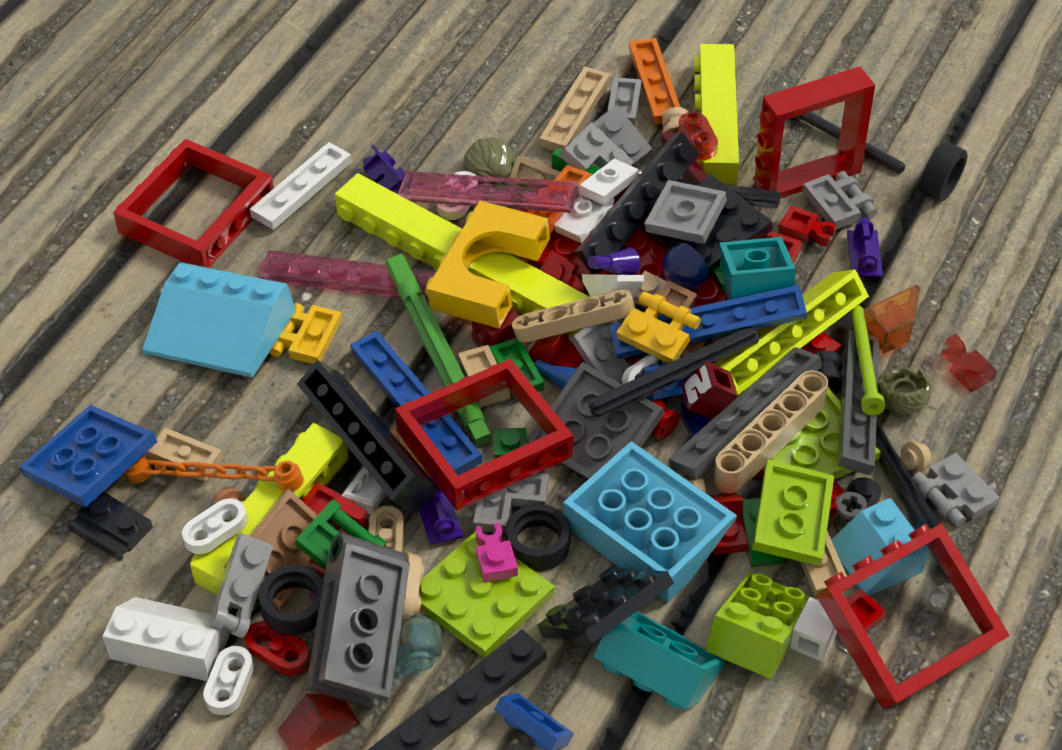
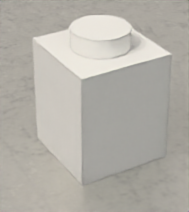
[790,597,837,662]

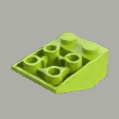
[705,572,813,679]

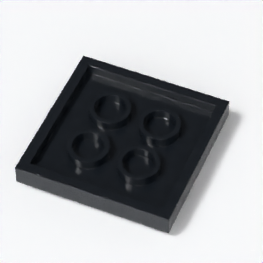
[641,175,773,281]
[537,566,674,644]

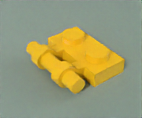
[616,291,701,364]
[269,303,342,364]

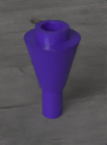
[588,248,640,275]

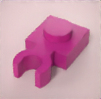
[476,523,518,582]

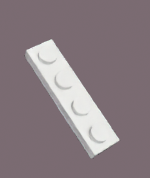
[250,142,352,230]

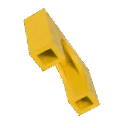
[425,201,550,328]

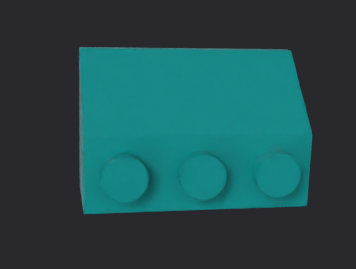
[593,611,726,709]

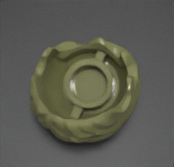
[463,137,516,182]
[878,367,931,415]

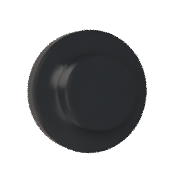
[847,477,882,508]

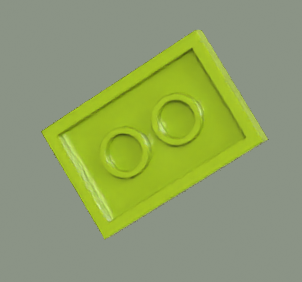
[752,459,834,566]

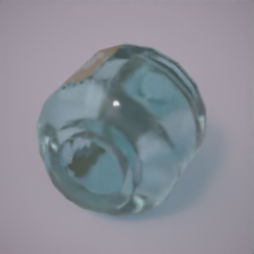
[397,615,443,671]

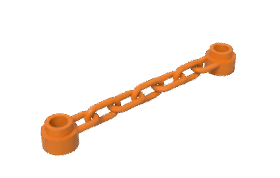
[124,456,304,492]

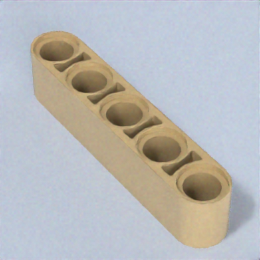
[713,370,828,494]

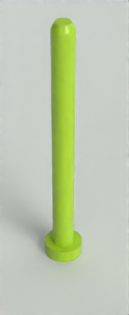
[851,305,885,416]

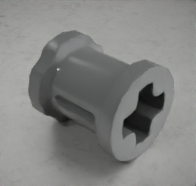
[833,492,867,533]

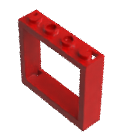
[752,66,875,199]
[113,139,274,268]
[395,359,573,511]
[816,523,1010,709]

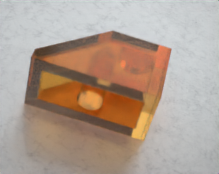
[864,284,920,354]

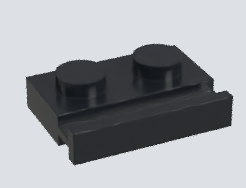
[67,492,153,561]

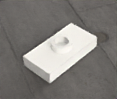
[579,158,639,205]
[554,195,614,243]
[342,466,387,514]

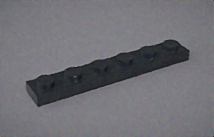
[574,132,699,275]
[368,629,547,750]

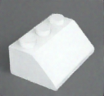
[102,597,231,681]

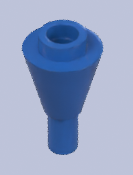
[534,359,578,391]

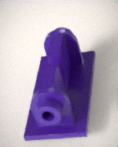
[363,145,415,196]
[847,218,883,277]
[419,475,463,546]

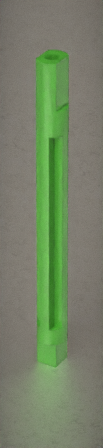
[385,254,492,447]

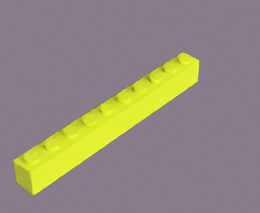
[335,173,589,342]

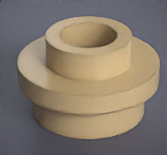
[900,441,932,475]

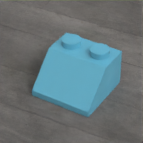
[832,498,929,596]

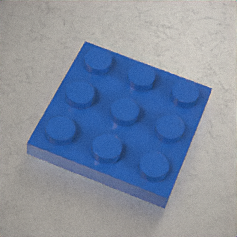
[19,405,158,507]

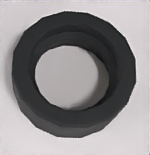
[919,141,968,202]
[505,504,571,571]
[258,565,323,636]

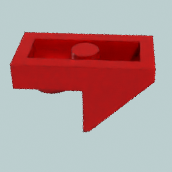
[528,332,586,368]
[709,493,748,555]

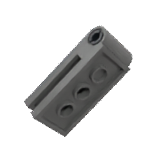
[305,533,410,708]

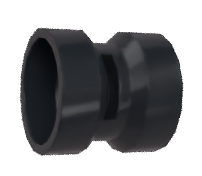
[815,351,843,395]

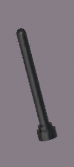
[789,112,905,173]

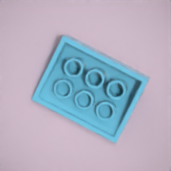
[142,262,296,378]
[563,441,736,603]

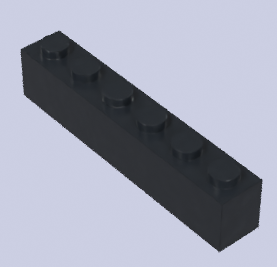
[297,360,439,513]

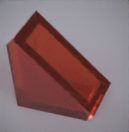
[278,693,360,750]

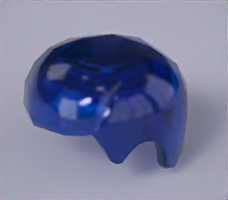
[662,243,710,291]

